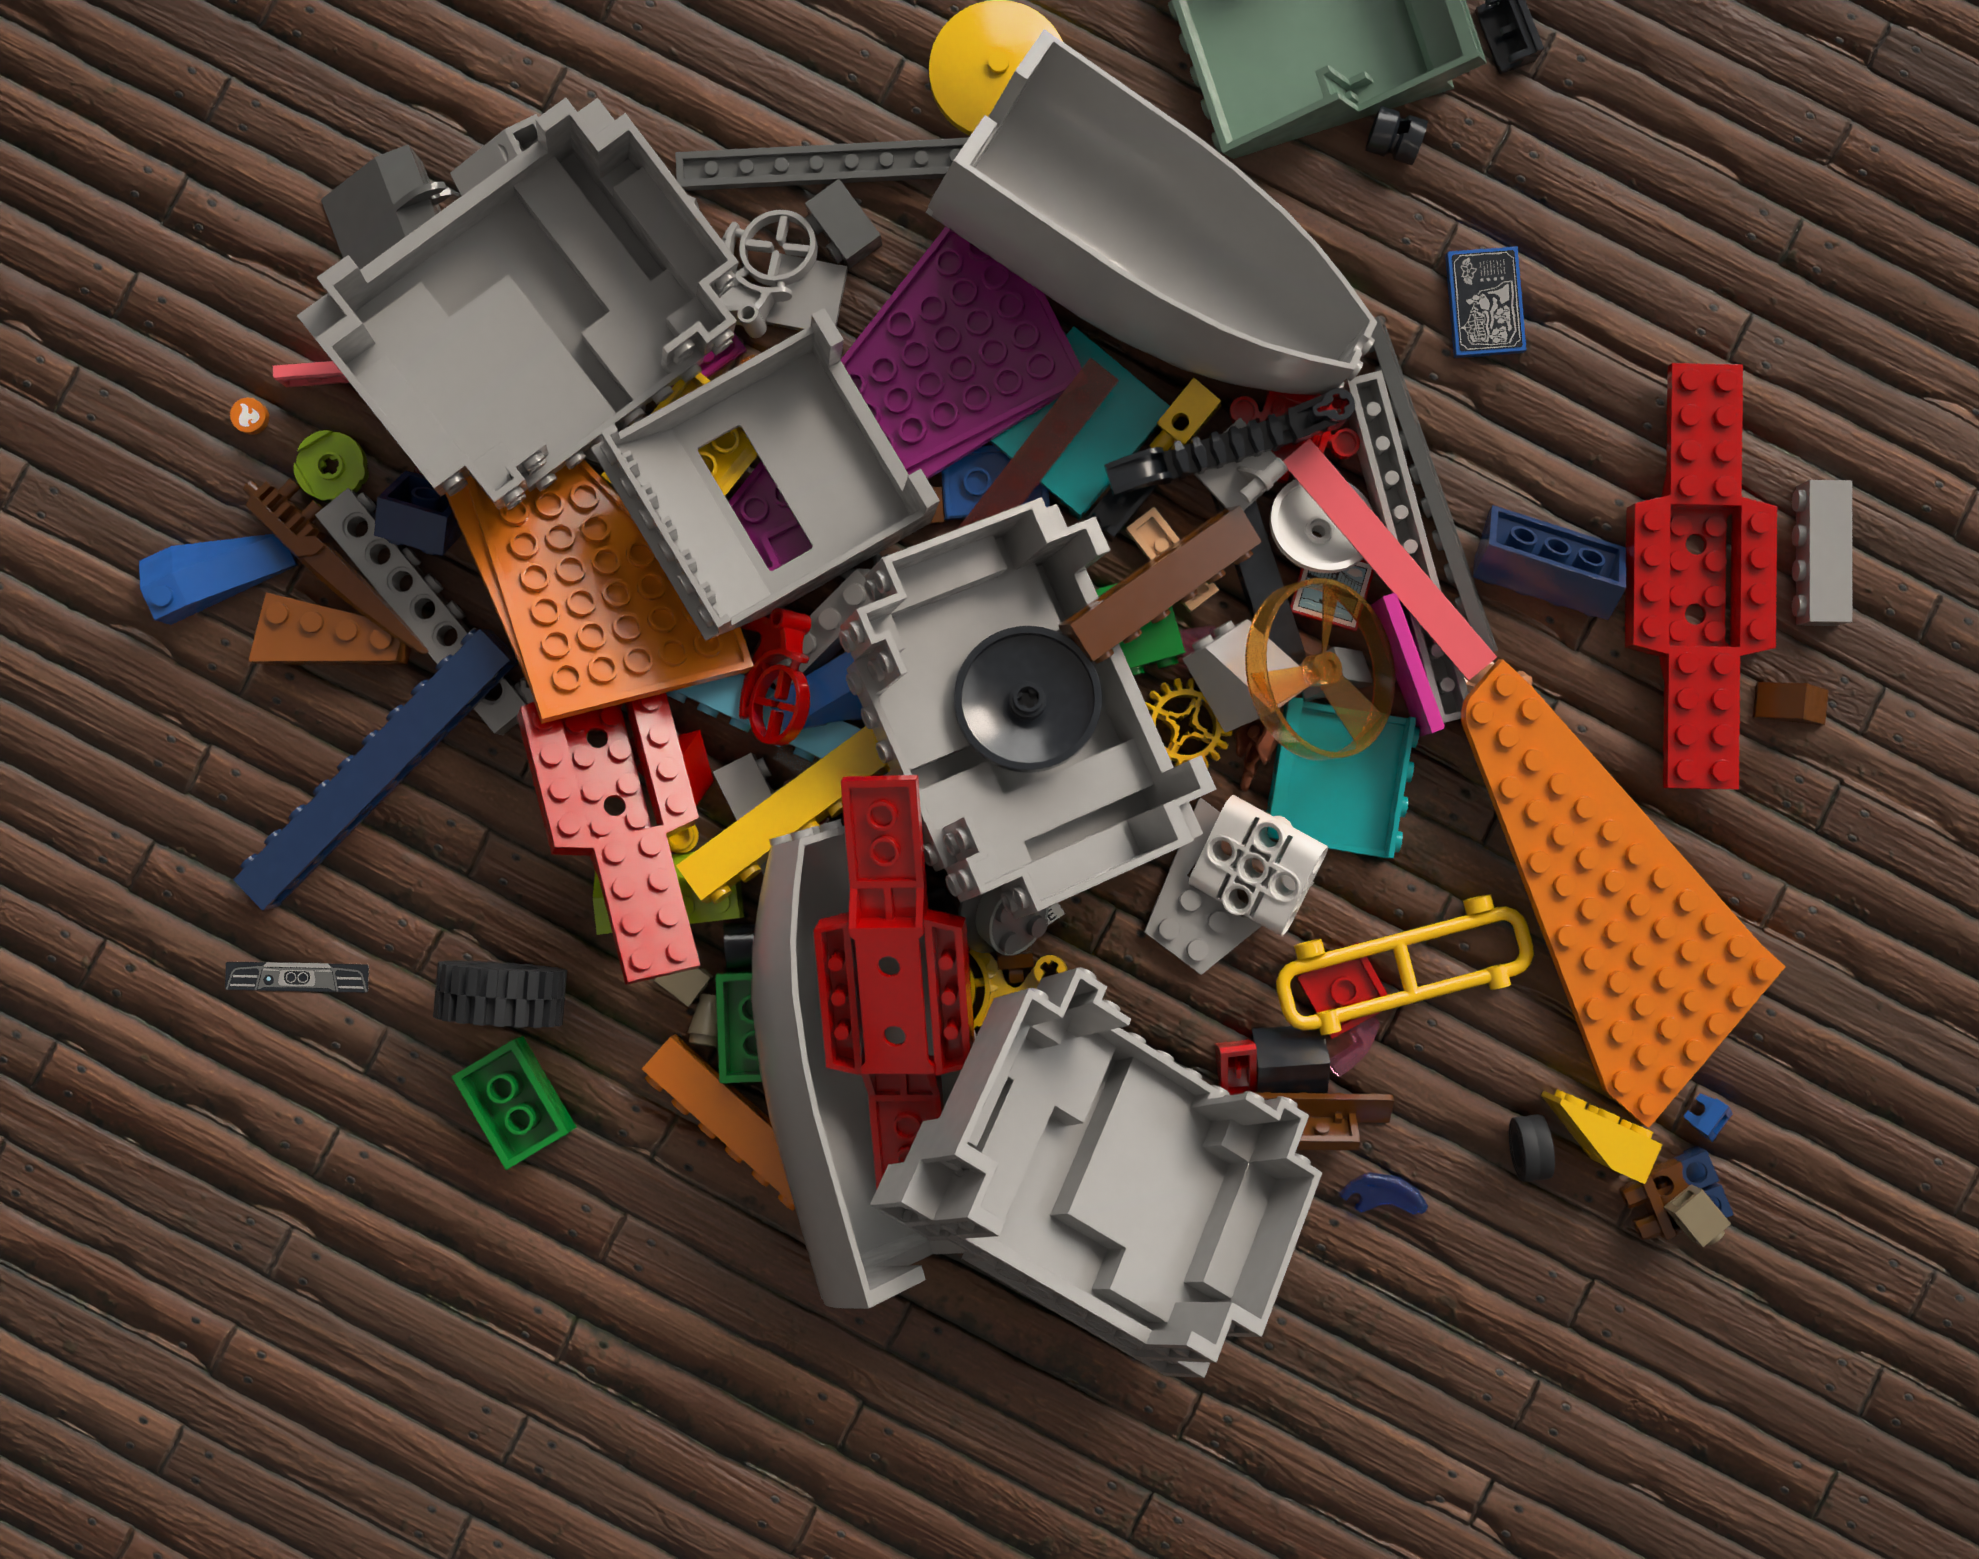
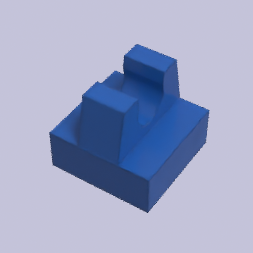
[1684,1093,1733,1142]

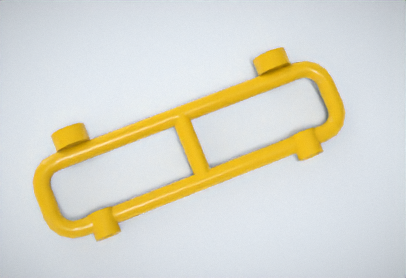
[1276,894,1534,1035]

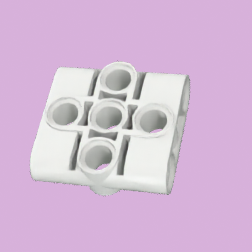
[1189,795,1328,936]

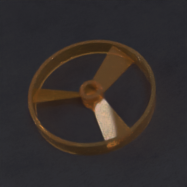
[1245,578,1395,761]

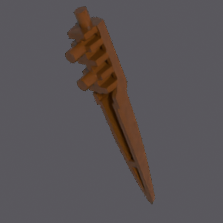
[243,478,429,655]

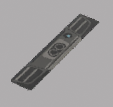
[225,962,369,993]

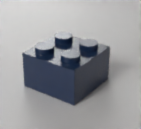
[374,470,463,556]

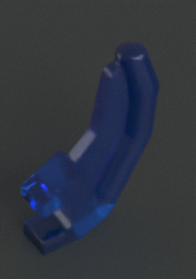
[1339,1172,1428,1214]

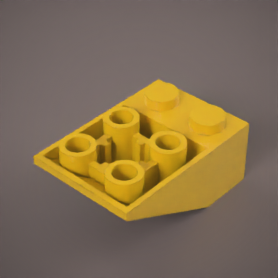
[1541,1089,1663,1184]

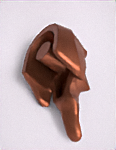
[1235,715,1280,792]

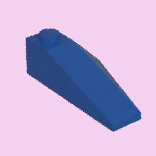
[139,534,298,625]
[769,652,863,730]

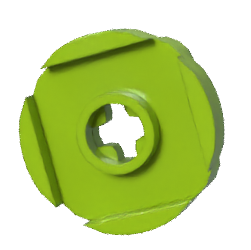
[294,430,369,503]

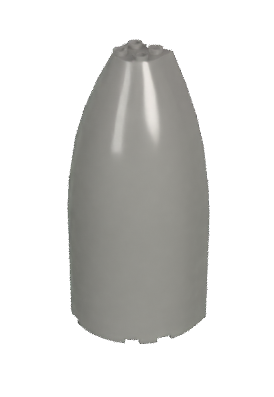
[926,29,1377,396]
[751,819,977,1309]

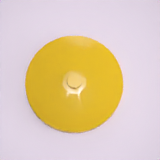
[929,0,1063,136]

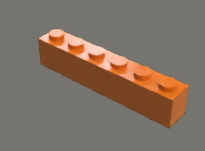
[642,1034,795,1211]

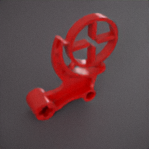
[739,608,812,746]

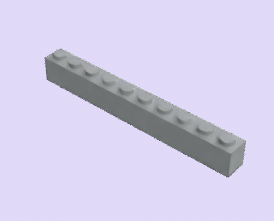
[1342,370,1469,723]

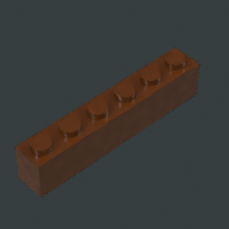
[1058,505,1262,664]

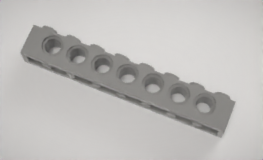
[315,488,527,736]

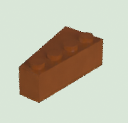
[248,592,411,665]

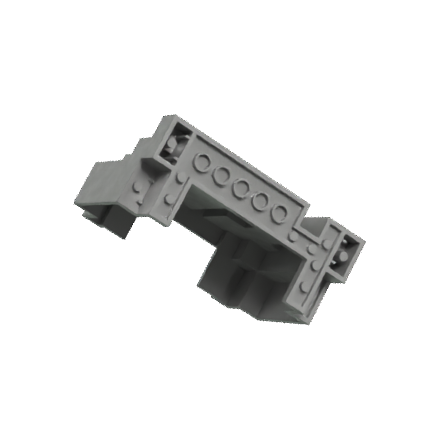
[297,98,739,510]
[839,497,1217,919]
[870,968,1322,1378]

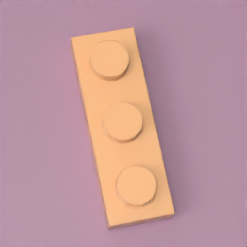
[1126,507,1219,613]

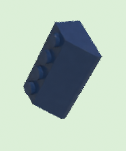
[1473,505,1626,620]

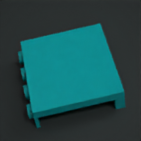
[987,326,1170,520]
[1266,697,1420,859]

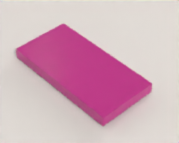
[1370,593,1445,737]

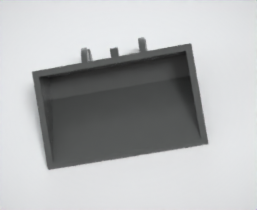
[321,144,452,270]

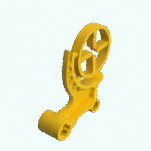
[969,949,1067,1029]

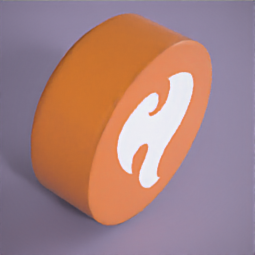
[230,397,269,435]

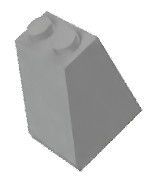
[1183,619,1314,733]

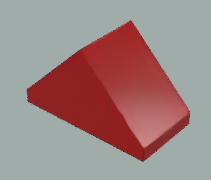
[1214,1040,1257,1095]

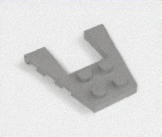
[1144,798,1314,975]

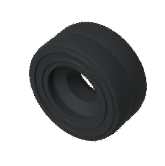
[1508,1114,1555,1182]

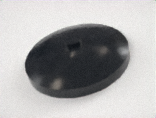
[954,626,1102,773]

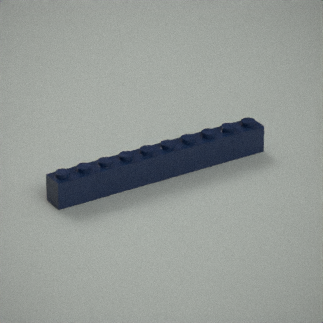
[233,629,519,911]

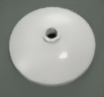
[1270,479,1374,573]

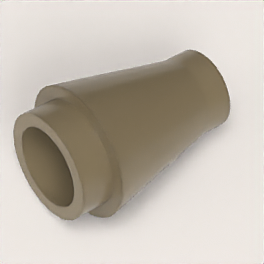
[687,994,718,1047]

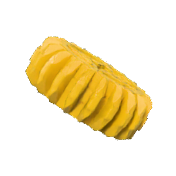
[1145,678,1232,768]

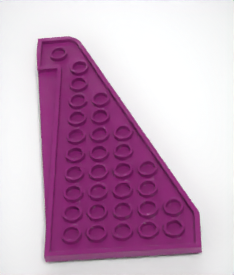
[729,227,1088,571]

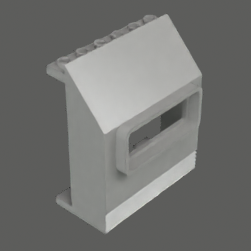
[591,308,940,641]

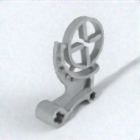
[720,210,818,338]

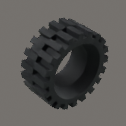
[433,960,567,1028]

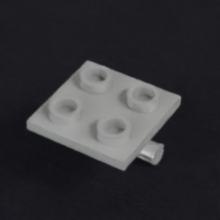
[1194,418,1288,511]

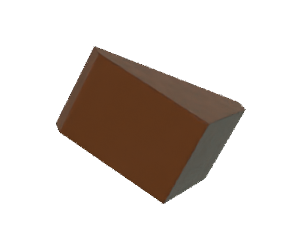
[1753,682,1828,725]

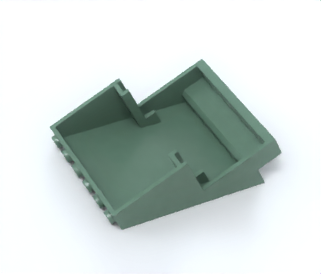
[1168,0,1487,159]

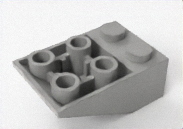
[450,114,538,196]

